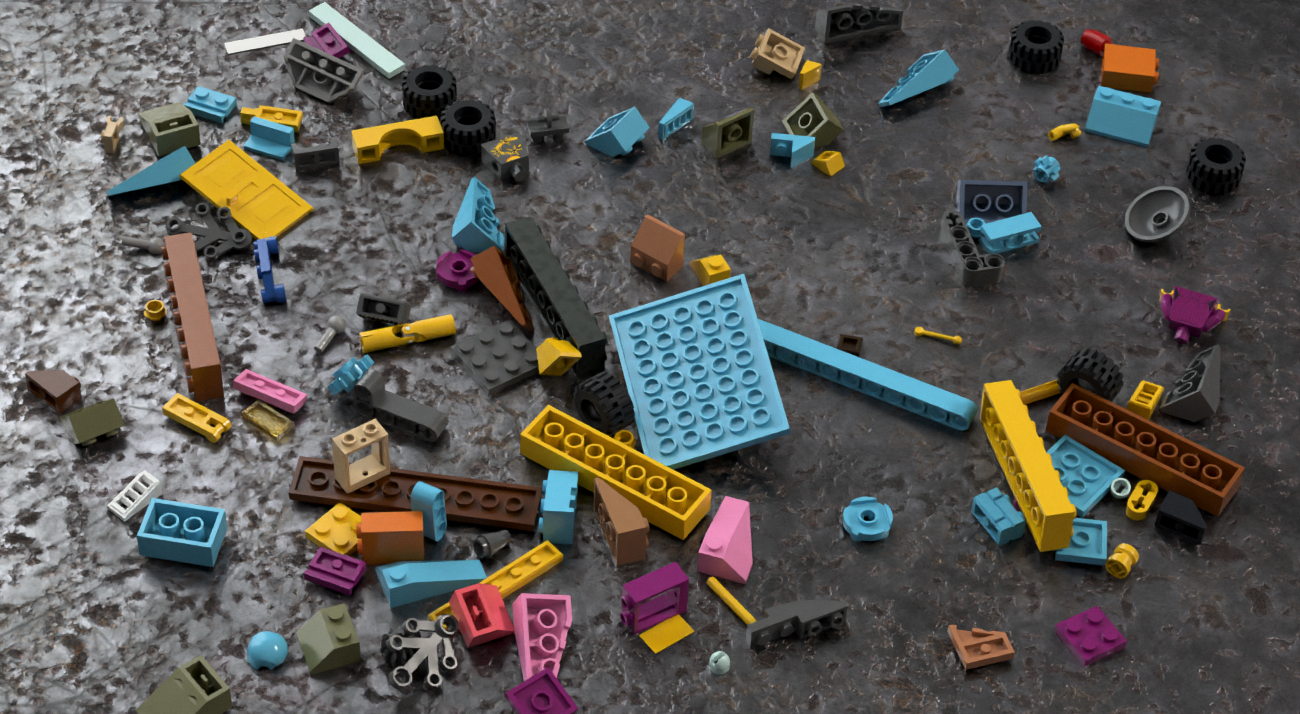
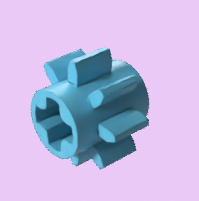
[1033,155,1061,184]

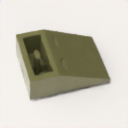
[138,102,201,156]
[135,655,232,714]

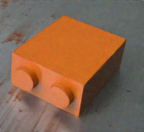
[1101,43,1159,93]
[356,511,424,565]

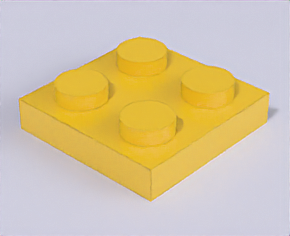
[305,503,362,556]

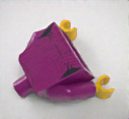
[1159,286,1231,344]

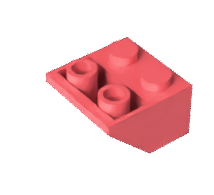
[449,583,515,648]

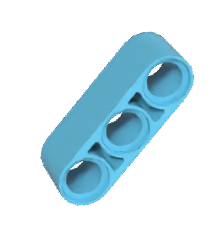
[410,481,447,542]

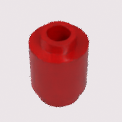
[1080,29,1113,56]

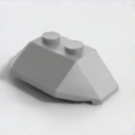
[283,38,365,104]

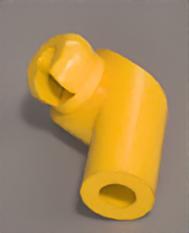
[1048,123,1082,141]

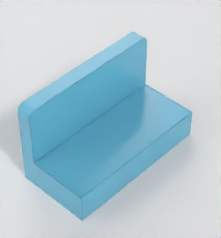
[244,116,295,160]

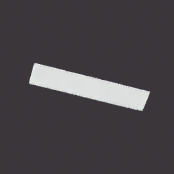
[224,29,305,54]

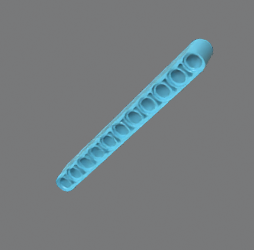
[758,319,978,431]

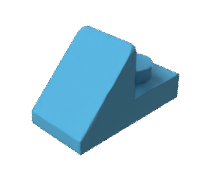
[770,133,815,168]

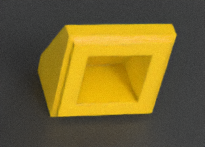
[798,60,822,90]
[811,151,845,176]

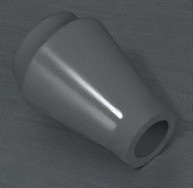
[473,530,512,558]

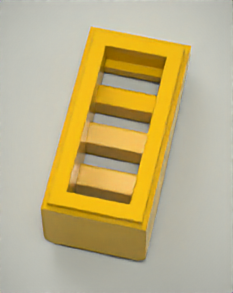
[1127,380,1164,420]

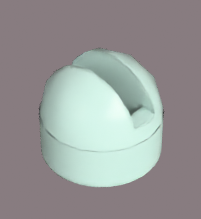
[1110,478,1131,499]
[709,651,730,674]

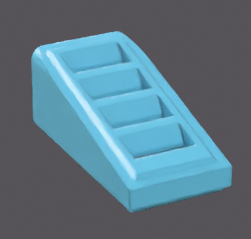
[658,98,694,140]

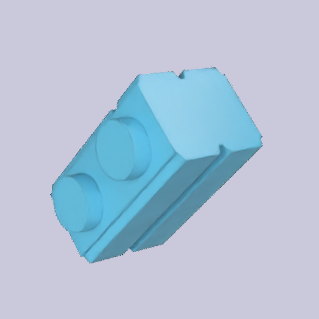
[971,487,1026,546]

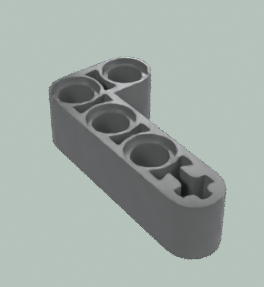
[940,210,1005,287]
[353,369,449,442]

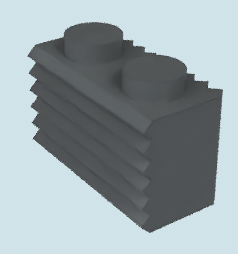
[356,293,411,325]

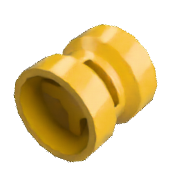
[1105,543,1139,578]

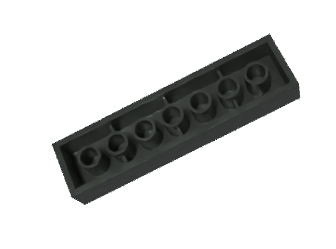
[505,216,608,379]

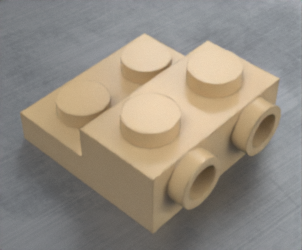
[750,28,805,79]

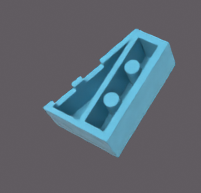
[538,470,578,545]

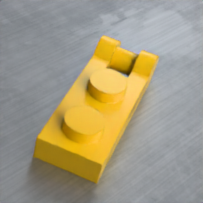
[162,393,232,443]

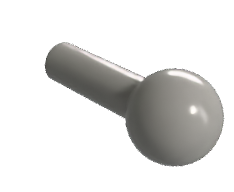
[121,236,165,254]
[314,316,346,353]

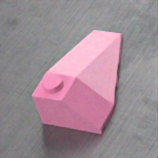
[697,496,753,584]
[512,593,572,681]

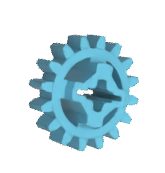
[327,354,374,396]

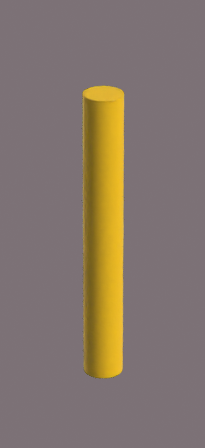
[706,576,757,625]

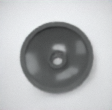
[1125,186,1190,243]

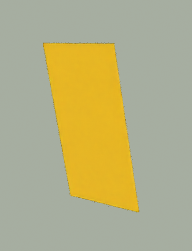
[639,614,695,654]

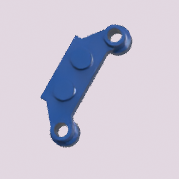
[253,236,287,304]

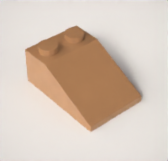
[593,478,650,566]

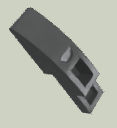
[745,600,848,648]

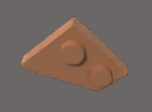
[947,625,1015,670]

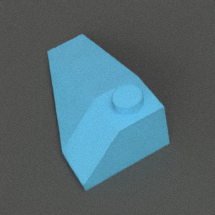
[878,50,959,107]
[106,146,195,196]
[452,177,504,253]
[375,560,487,608]

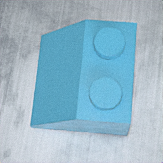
[584,107,650,157]

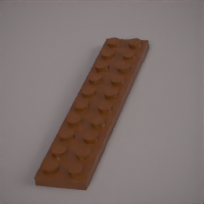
[289,456,542,532]

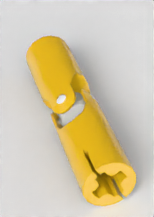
[359,314,456,353]

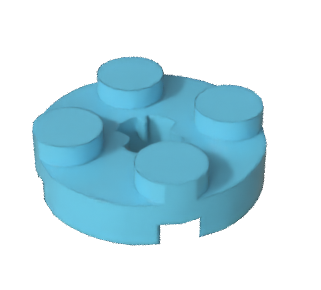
[842,497,893,542]

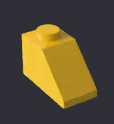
[690,254,731,286]
[536,337,582,376]

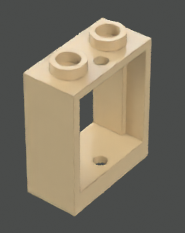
[332,418,390,494]

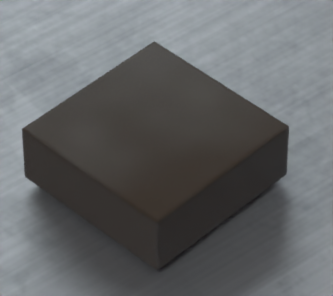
[837,334,863,357]

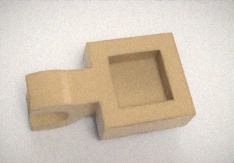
[101,116,124,153]

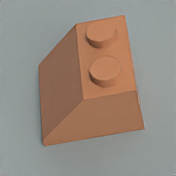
[630,214,685,282]

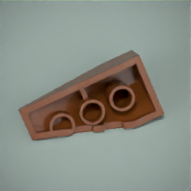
[470,246,534,333]

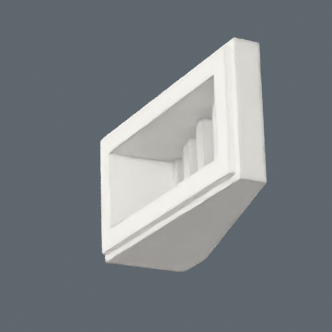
[107,470,162,522]

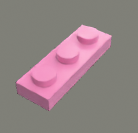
[233,369,307,414]

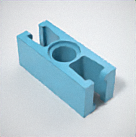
[979,212,1042,254]

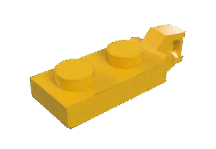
[240,105,303,132]

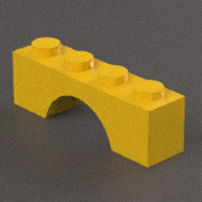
[351,116,444,164]

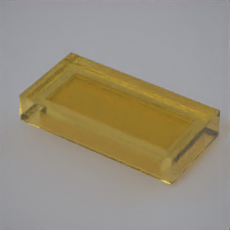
[242,399,294,442]

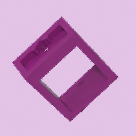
[620,562,689,635]

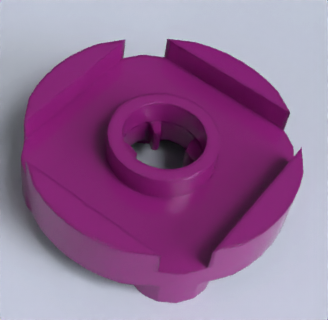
[436,250,480,291]

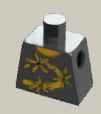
[481,132,529,181]

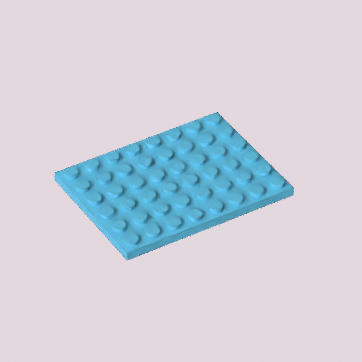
[609,274,791,470]

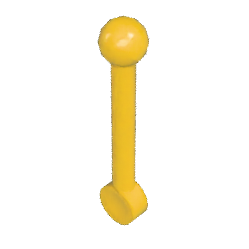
[914,327,962,345]

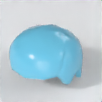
[246,631,288,670]

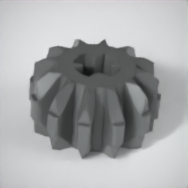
[380,624,421,668]

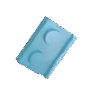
[183,86,237,123]

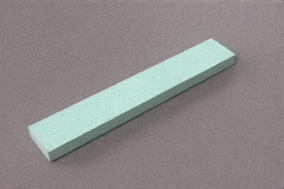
[308,2,405,79]

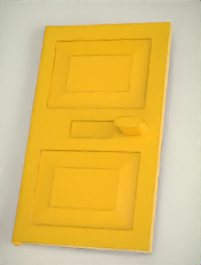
[180,140,314,240]

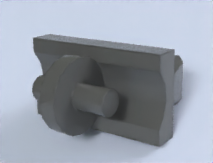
[526,109,569,143]

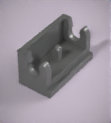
[291,137,339,170]

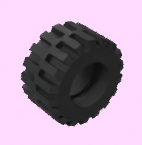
[1008,20,1064,73]
[402,65,457,119]
[440,99,496,155]
[1186,137,1246,194]
[1057,348,1124,402]
[573,372,635,437]

